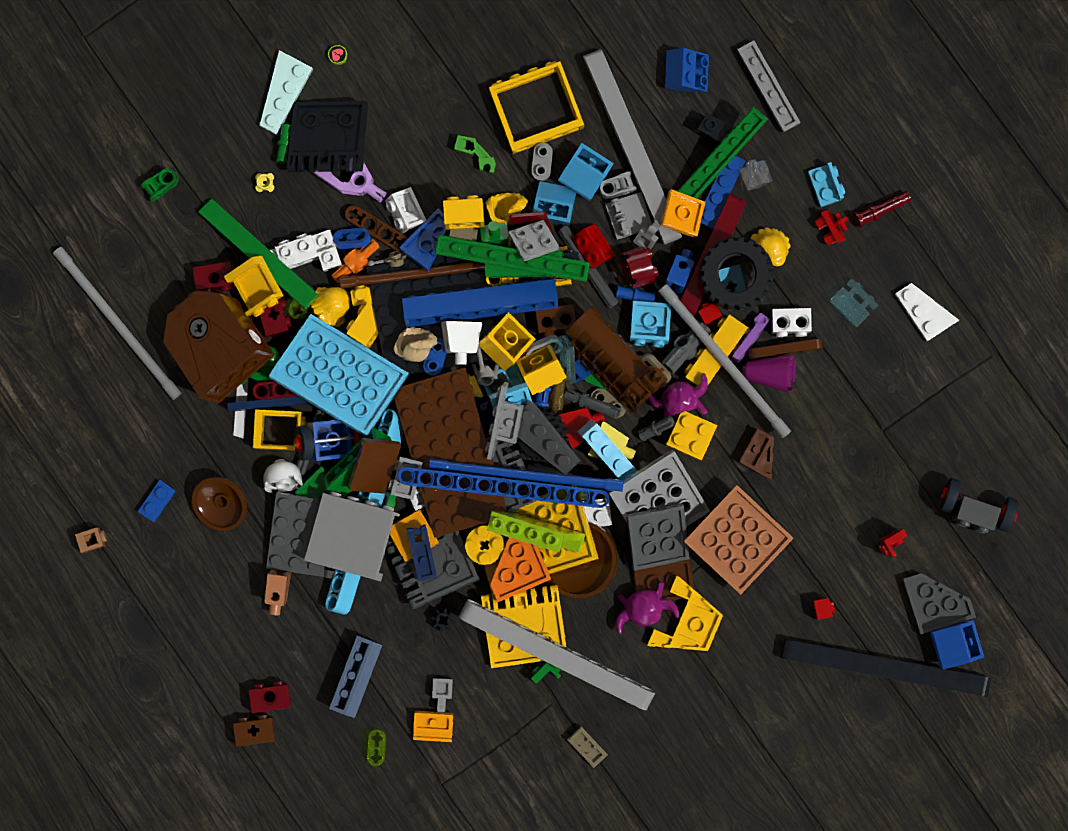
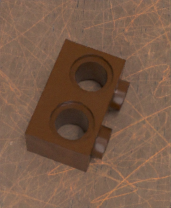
[535,304,576,337]

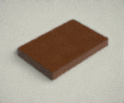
[348,438,401,494]
[633,559,694,600]

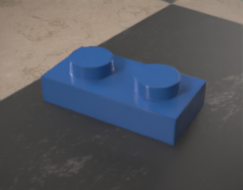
[138,480,176,523]

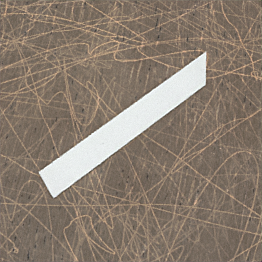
[233,379,248,439]

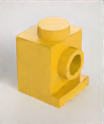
[350,286,373,309]

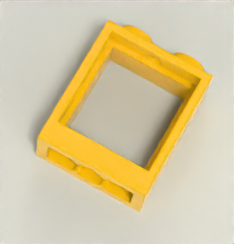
[253,410,306,451]

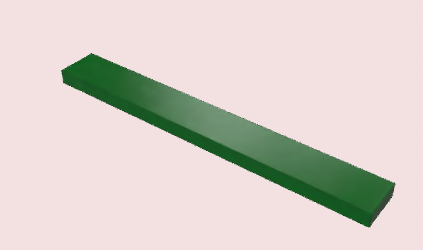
[199,199,319,310]
[435,235,590,282]

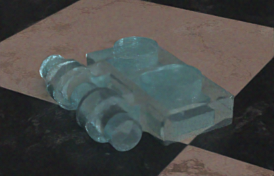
[829,279,879,328]

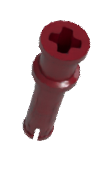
[853,191,911,228]

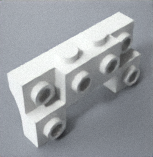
[270,230,342,286]

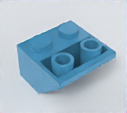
[558,143,614,201]
[533,181,576,226]

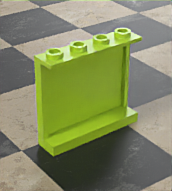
[487,511,585,553]

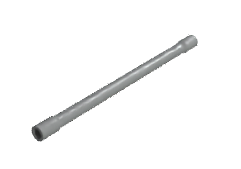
[53,247,182,400]
[659,284,791,438]

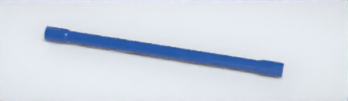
[429,459,624,492]

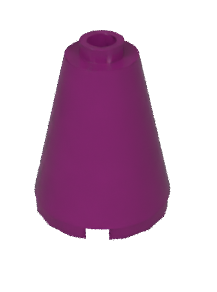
[742,354,796,393]

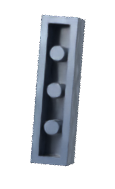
[329,636,382,718]

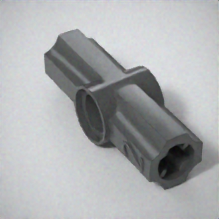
[661,321,711,374]

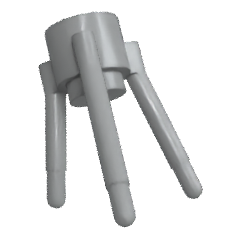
[472,346,499,386]

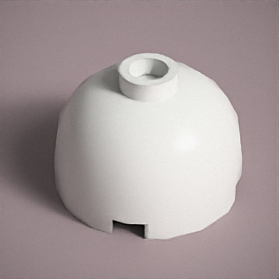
[263,459,303,493]

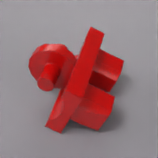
[815,210,849,245]

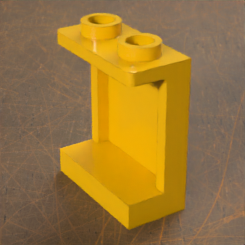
[224,256,283,317]

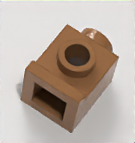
[75,527,107,553]

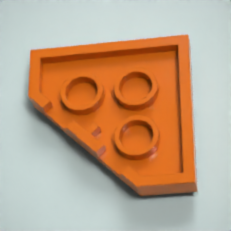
[490,537,551,602]

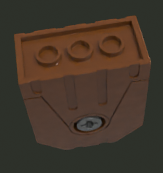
[163,291,275,403]

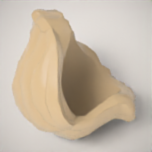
[394,327,437,362]

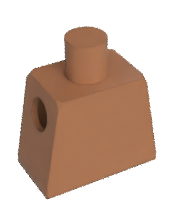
[265,569,291,615]

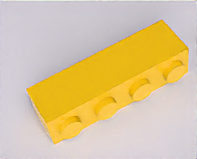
[684,314,748,386]

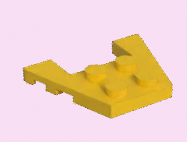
[647,575,723,651]

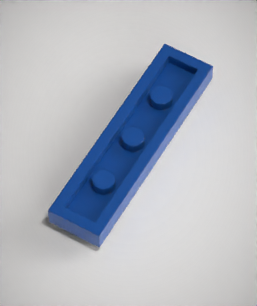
[700,156,746,230]

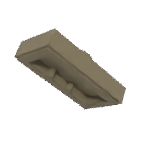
[567,726,608,768]

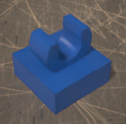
[568,359,592,383]

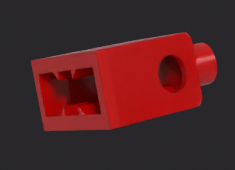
[557,408,605,450]

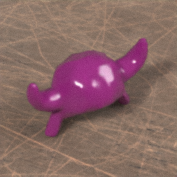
[648,373,708,419]
[616,582,679,634]

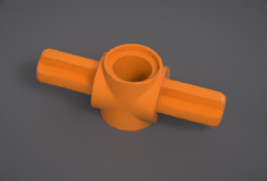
[332,239,380,283]

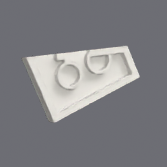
[895,283,959,342]

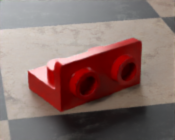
[572,224,616,269]
[878,529,907,558]

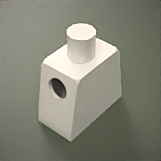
[441,321,482,365]

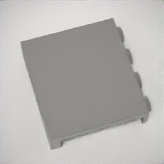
[304,491,400,581]

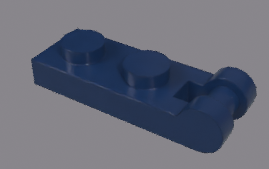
[406,524,437,582]

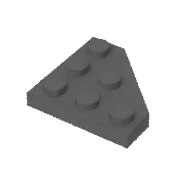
[902,573,976,634]

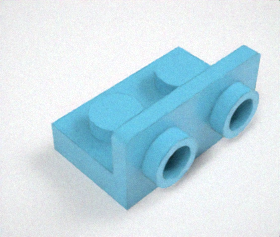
[807,162,845,208]

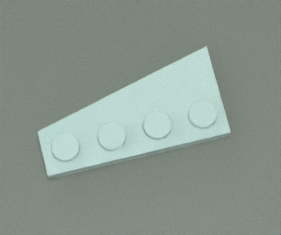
[260,50,313,135]

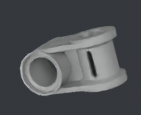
[599,171,637,200]

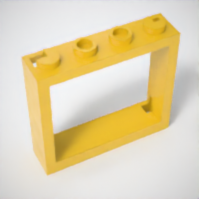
[489,61,584,154]

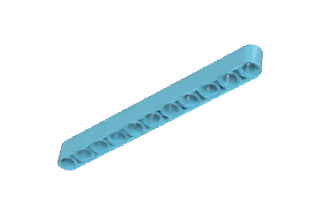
[325,409,404,615]

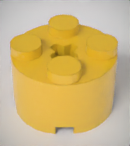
[465,526,506,565]

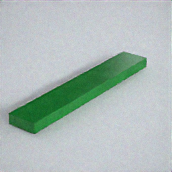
[677,106,768,198]

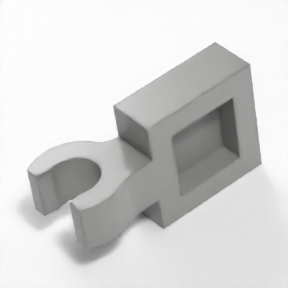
[633,220,661,250]
[432,678,453,712]

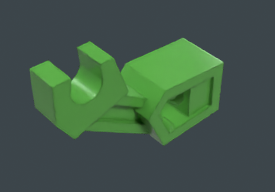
[454,135,496,174]

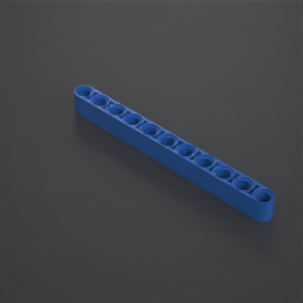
[398,467,609,508]

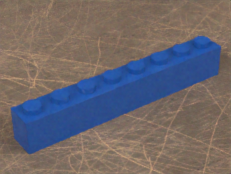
[402,278,558,327]

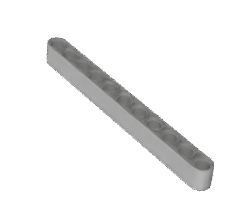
[583,49,682,245]
[459,599,655,710]

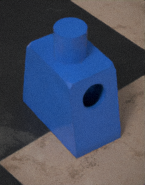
[664,249,694,297]

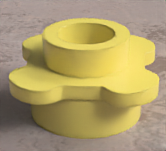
[255,173,274,192]

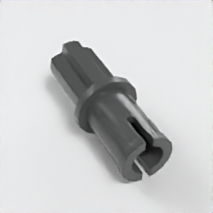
[638,416,675,441]

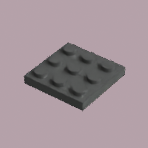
[626,503,690,571]

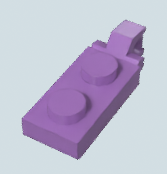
[732,313,770,363]

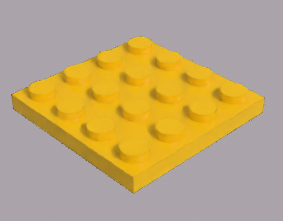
[512,485,599,574]

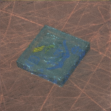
[559,335,576,384]

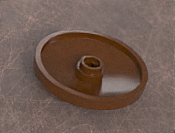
[549,522,618,598]

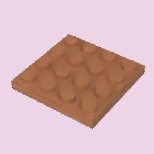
[684,485,793,595]

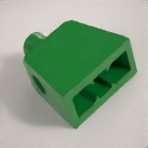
[477,221,510,248]

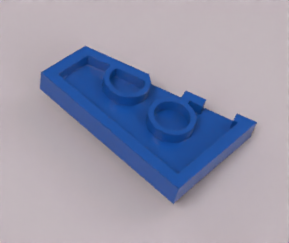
[399,209,449,272]

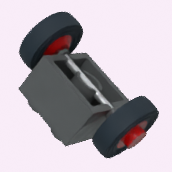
[940,478,1018,534]

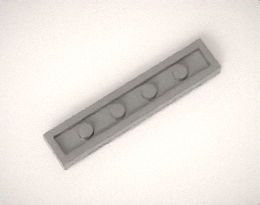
[737,41,800,133]

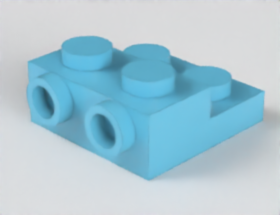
[630,301,671,348]

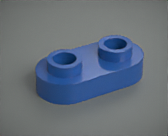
[333,228,371,249]
[423,338,447,376]

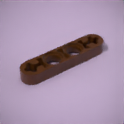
[345,206,408,253]
[748,339,823,360]

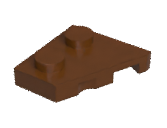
[738,428,774,480]

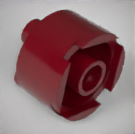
[620,246,658,289]

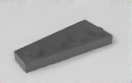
[518,401,580,474]

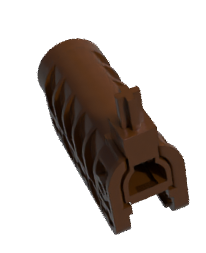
[566,306,667,413]

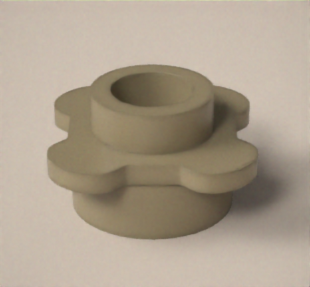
[385,251,407,267]

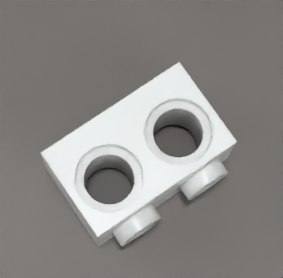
[771,308,812,337]

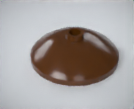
[192,476,247,531]

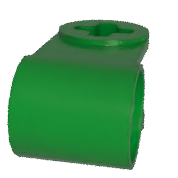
[141,169,179,202]

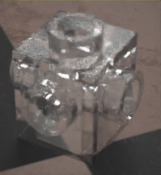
[740,159,773,191]

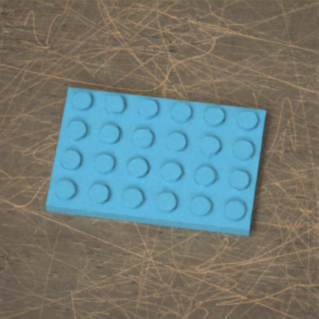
[269,314,408,436]

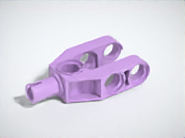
[312,158,387,203]

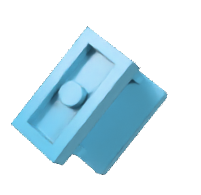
[484,362,532,409]

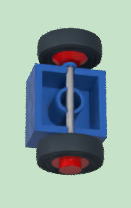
[294,419,364,461]

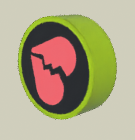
[328,45,347,65]

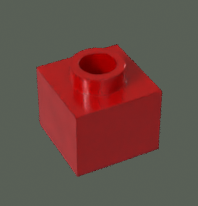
[697,302,722,325]
[812,598,835,620]

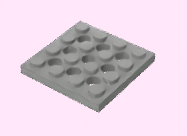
[607,449,710,527]

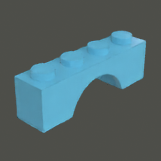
[577,419,637,480]

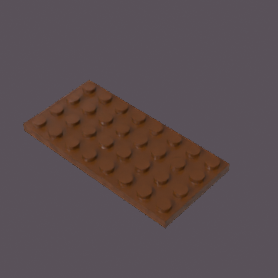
[394,368,508,538]

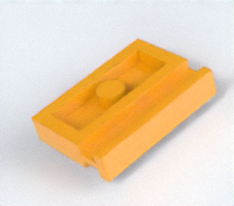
[413,711,453,742]

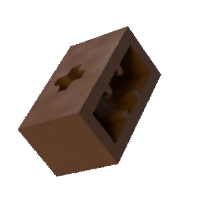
[233,715,277,747]

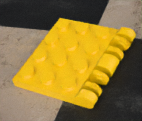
[481,585,566,668]

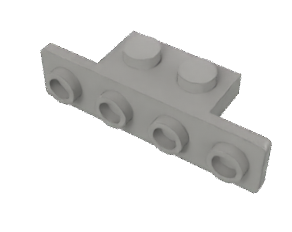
[485,382,524,460]

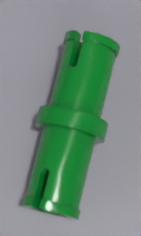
[276,124,291,164]

